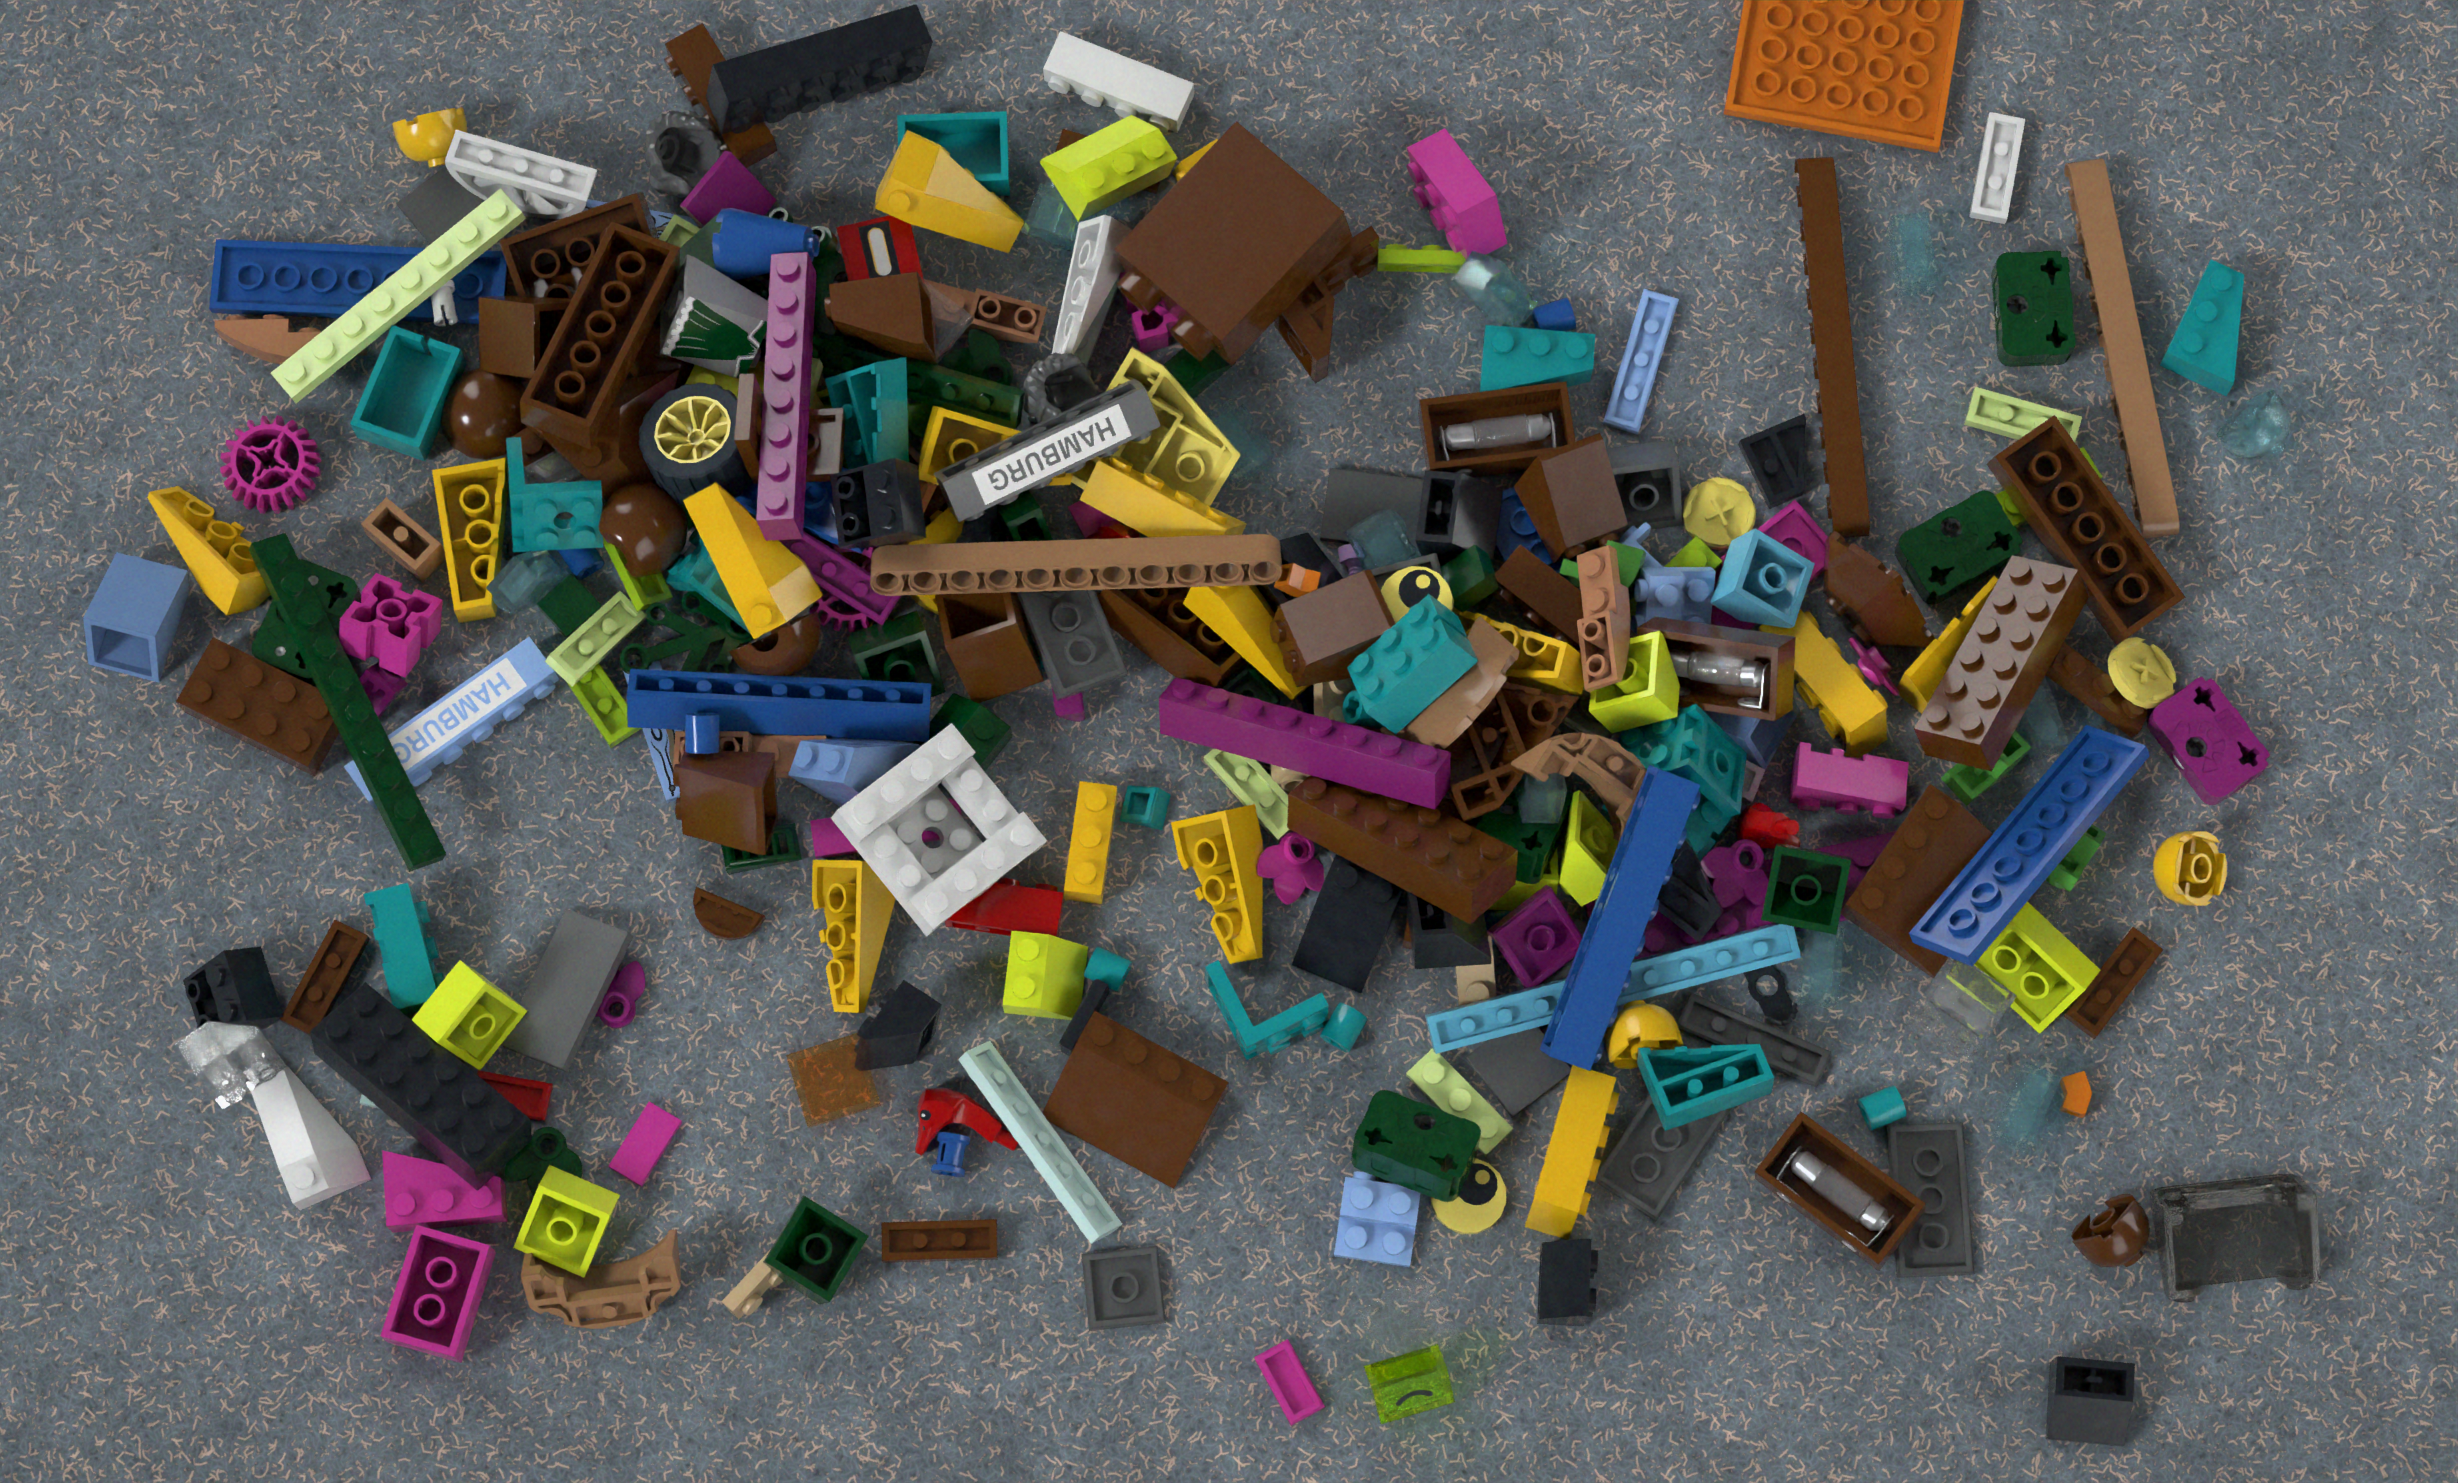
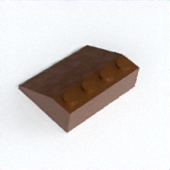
[499,192,672,301]
[1098,587,1276,689]
[1841,784,1993,978]
[1042,1010,1229,1189]

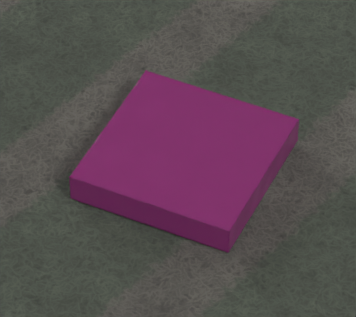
[680,151,777,228]
[1487,885,1583,989]

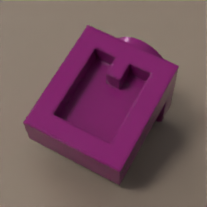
[359,662,408,719]

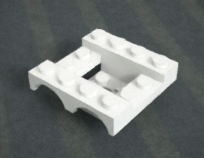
[831,723,1047,936]

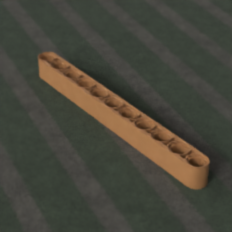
[2064,158,2180,539]
[870,534,1282,596]

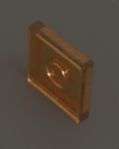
[786,1033,881,1128]

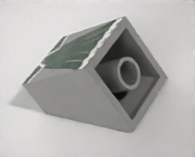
[660,255,768,379]

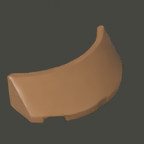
[1379,616,1520,749]
[1511,732,1647,842]
[520,1229,681,1329]

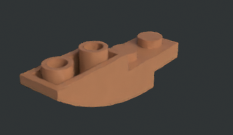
[924,279,1047,343]
[214,314,367,365]
[1577,545,1630,692]
[673,731,828,779]

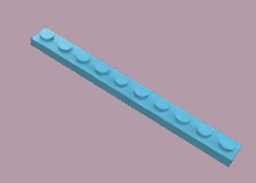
[1425,923,1801,1054]

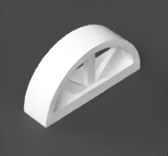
[445,130,597,219]

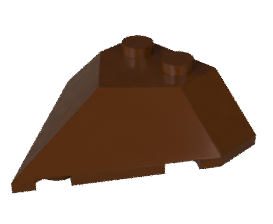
[525,369,680,504]
[1823,531,1935,649]
[1439,682,1578,822]

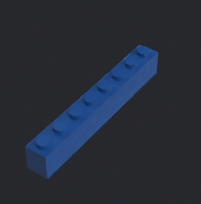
[627,669,931,742]
[1540,765,1701,1071]

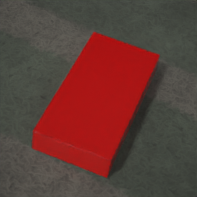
[477,1070,553,1122]

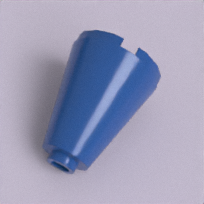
[712,208,820,281]

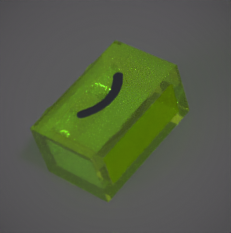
[1364,1344,1455,1424]

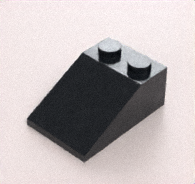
[1292,854,1405,994]

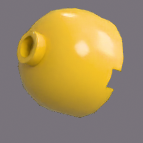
[392,107,468,168]
[2153,831,2227,906]
[1605,1000,1684,1069]

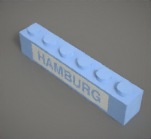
[344,637,559,810]

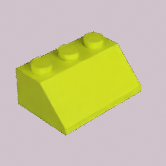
[1040,115,1178,222]
[1965,902,2101,1034]

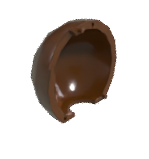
[441,368,527,460]
[599,481,688,578]
[729,611,821,676]

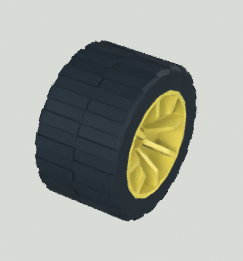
[639,383,752,505]

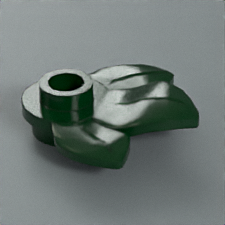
[942,329,1014,386]
[505,1127,582,1196]

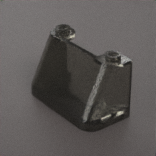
[2150,1174,2322,1303]

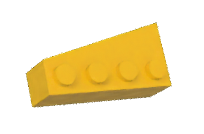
[1079,456,1247,537]
[432,458,508,623]
[1452,607,1584,695]
[1759,609,1888,758]
[1525,1065,1620,1240]

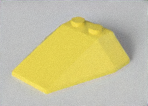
[1071,347,1241,506]

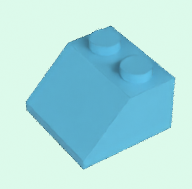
[1710,528,1815,628]

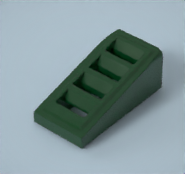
[721,823,802,875]

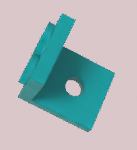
[506,437,603,552]
[665,529,751,634]
[1620,704,1747,818]
[1205,960,1329,1061]

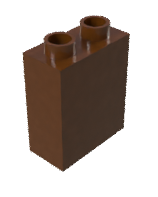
[1114,121,1353,365]

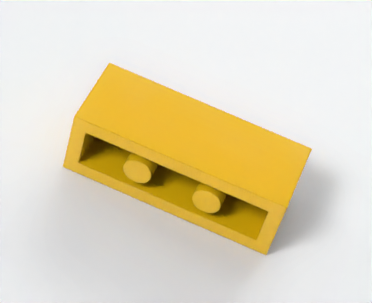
[1064,781,1118,904]

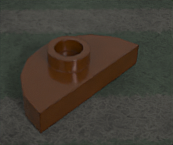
[693,887,766,941]

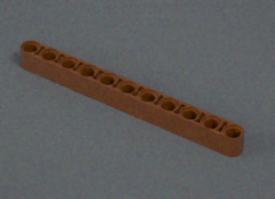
[1794,157,1870,538]

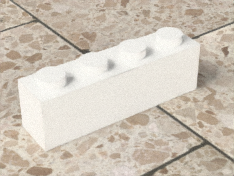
[1043,31,1194,133]

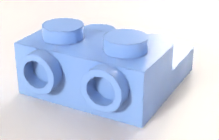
[1630,567,1716,634]
[1334,1171,1421,1267]

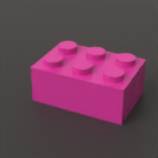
[1406,129,1507,263]
[380,1225,496,1363]

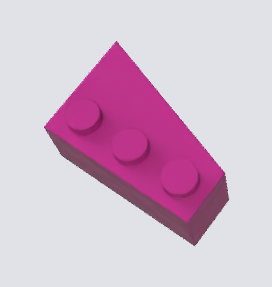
[1789,742,1909,819]
[382,1150,508,1233]

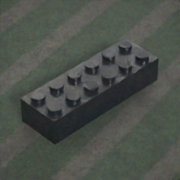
[706,4,933,135]
[310,982,532,1191]

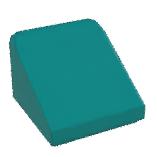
[1119,785,1171,830]

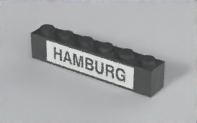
[934,378,1161,522]

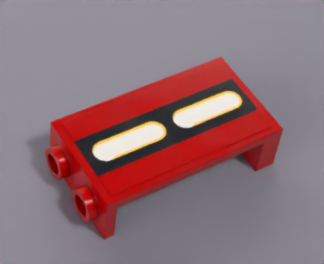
[836,215,939,345]

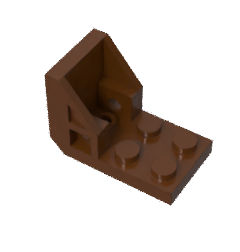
[1274,226,1379,384]

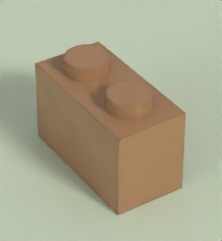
[361,497,446,583]

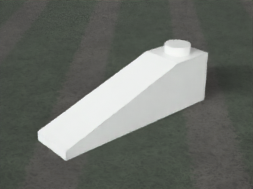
[1051,215,1132,355]
[244,1057,371,1210]

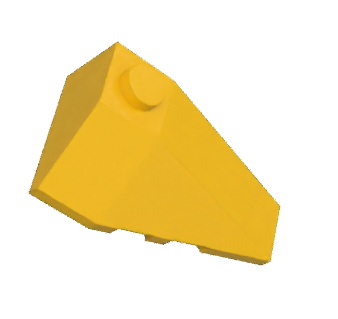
[683,482,823,639]

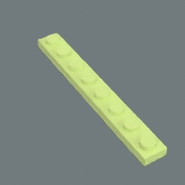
[271,188,526,403]

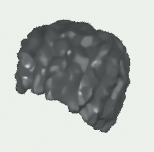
[644,110,721,198]
[1023,352,1098,424]

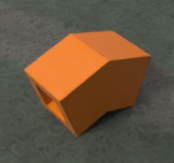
[1274,563,1321,597]
[2059,1071,2092,1118]

